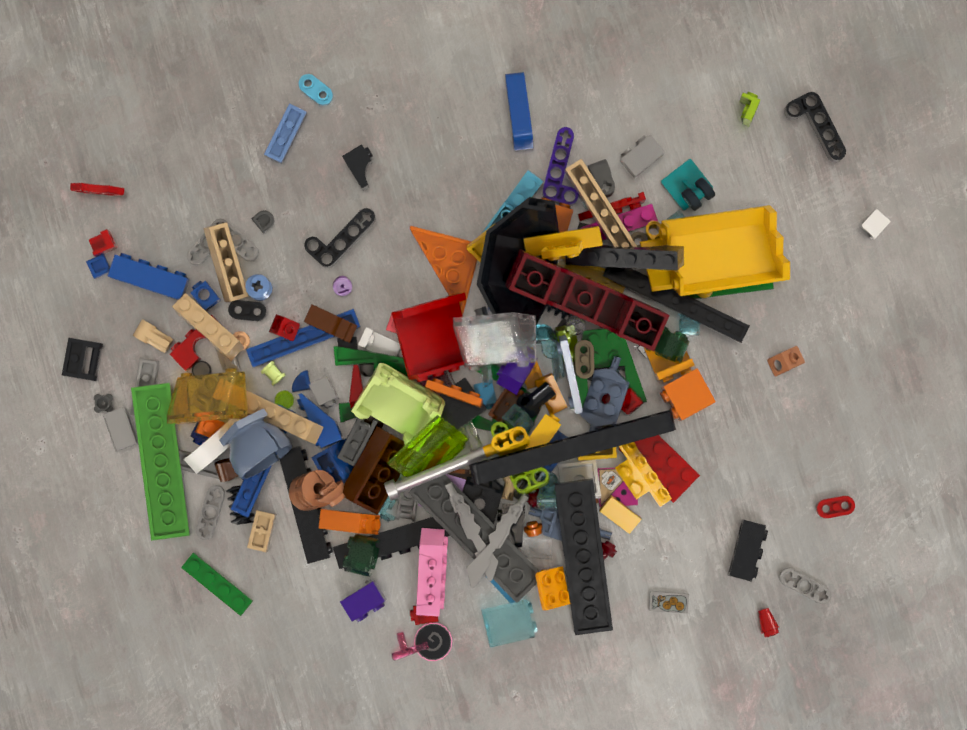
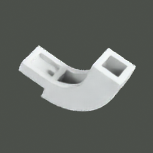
[184,415,240,474]

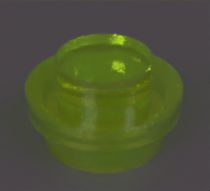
[275,390,294,409]

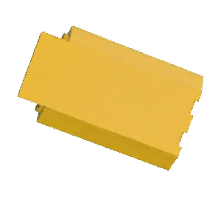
[639,205,790,296]

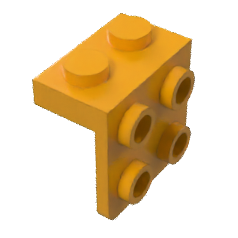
[644,332,695,382]
[535,566,570,611]

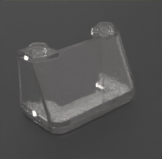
[453,313,536,371]

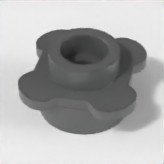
[94,394,113,413]

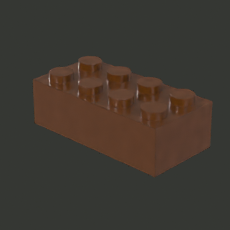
[343,426,415,515]

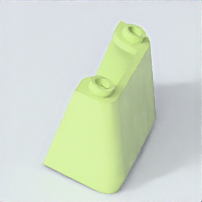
[351,363,445,451]

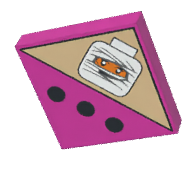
[597,468,638,507]

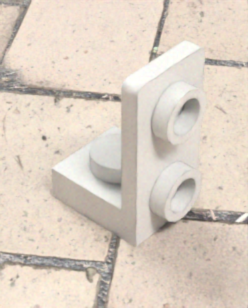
[358,327,400,356]

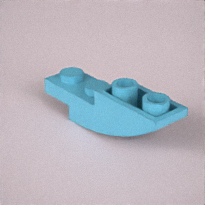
[482,170,544,233]

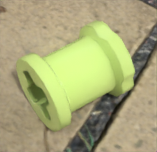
[261,361,286,386]

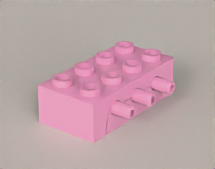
[416,528,448,616]

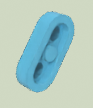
[299,74,333,106]

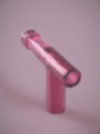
[392,632,429,661]

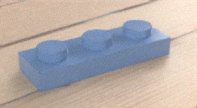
[264,103,307,164]

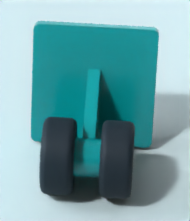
[661,159,715,211]

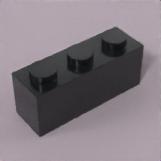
[728,520,768,582]

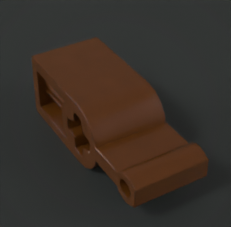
[304,304,358,343]

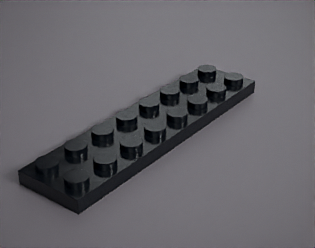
[554,478,613,635]

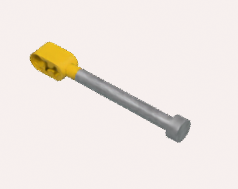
[384,426,530,501]

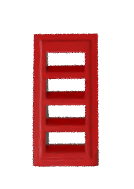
[349,364,363,409]

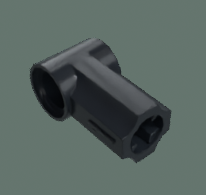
[516,382,556,418]

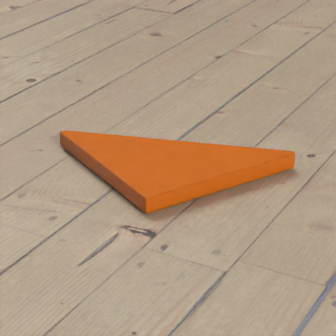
[410,226,477,315]

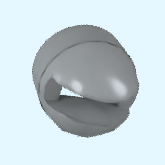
[359,363,374,377]

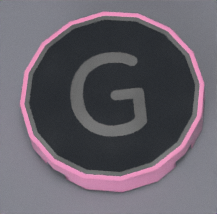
[414,623,452,661]

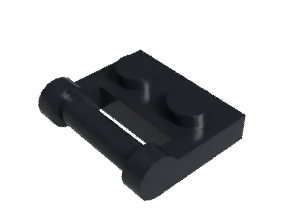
[62,338,103,381]

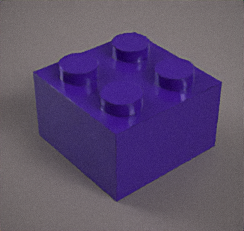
[340,580,387,622]

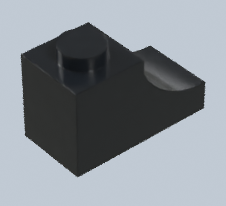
[342,144,373,191]
[497,503,525,547]

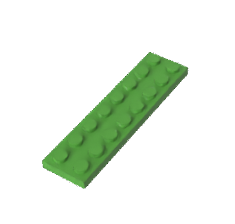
[131,383,190,541]

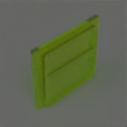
[387,415,469,477]

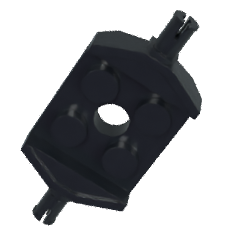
[463,476,504,524]

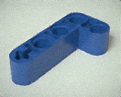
[505,72,534,151]

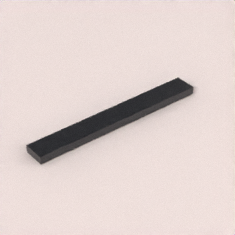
[603,267,750,343]

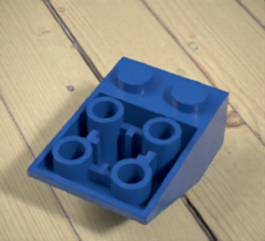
[297,393,344,448]
[311,438,366,484]

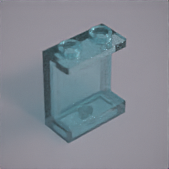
[481,599,538,648]

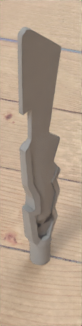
[445,482,498,581]
[467,494,529,588]

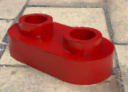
[816,496,855,518]

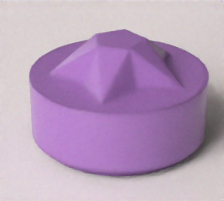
[333,276,352,296]

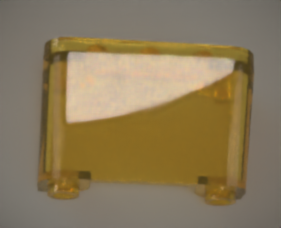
[167,368,248,424]

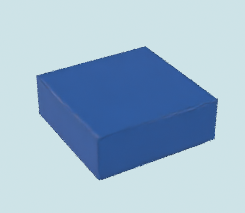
[86,254,110,279]

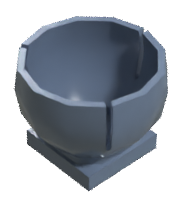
[219,408,293,480]

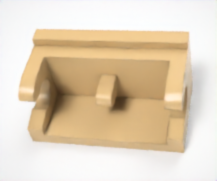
[247,510,277,552]

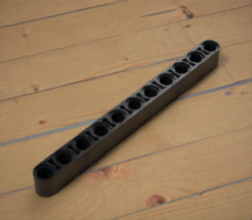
[469,410,676,485]

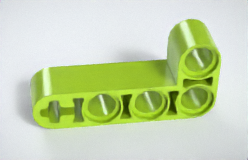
[491,422,550,494]

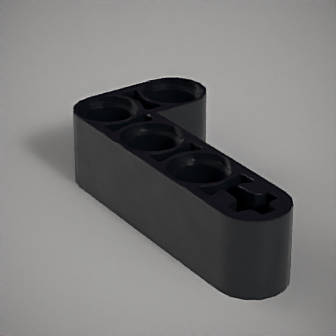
[784,92,846,163]
[304,208,376,268]

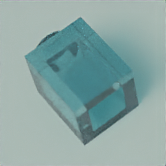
[502,404,535,438]

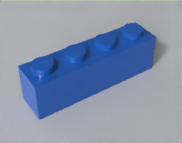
[108,253,190,300]

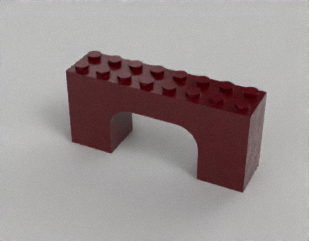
[505,249,670,351]

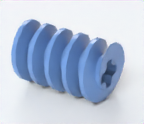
[245,274,273,301]

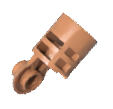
[289,470,345,511]

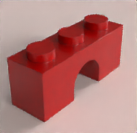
[170,315,226,372]

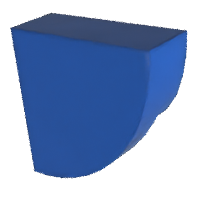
[292,370,311,392]

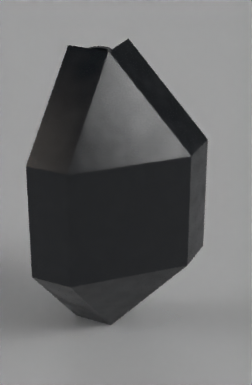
[477,197,559,340]

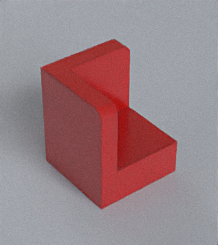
[89,229,117,257]

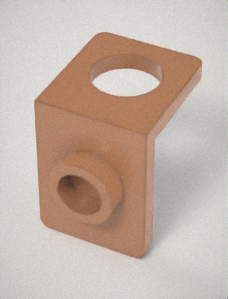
[767,346,805,377]

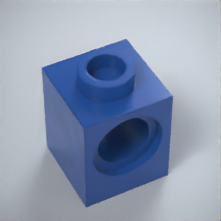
[190,281,221,312]

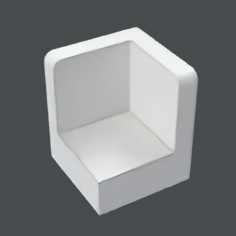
[861,209,891,240]

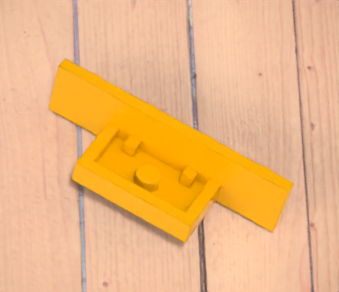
[523,226,603,261]
[615,442,672,507]

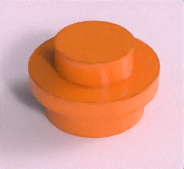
[524,521,542,537]

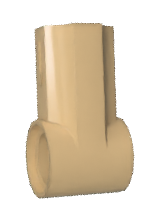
[132,319,174,353]

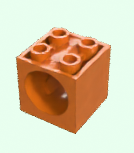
[660,368,716,421]

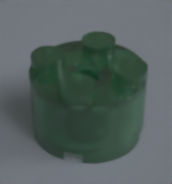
[646,327,690,363]
[343,534,380,577]

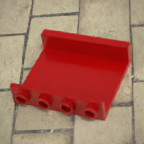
[391,292,482,382]

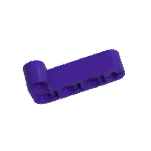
[542,127,578,206]

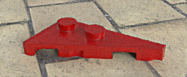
[577,192,646,222]

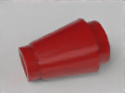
[758,608,780,638]

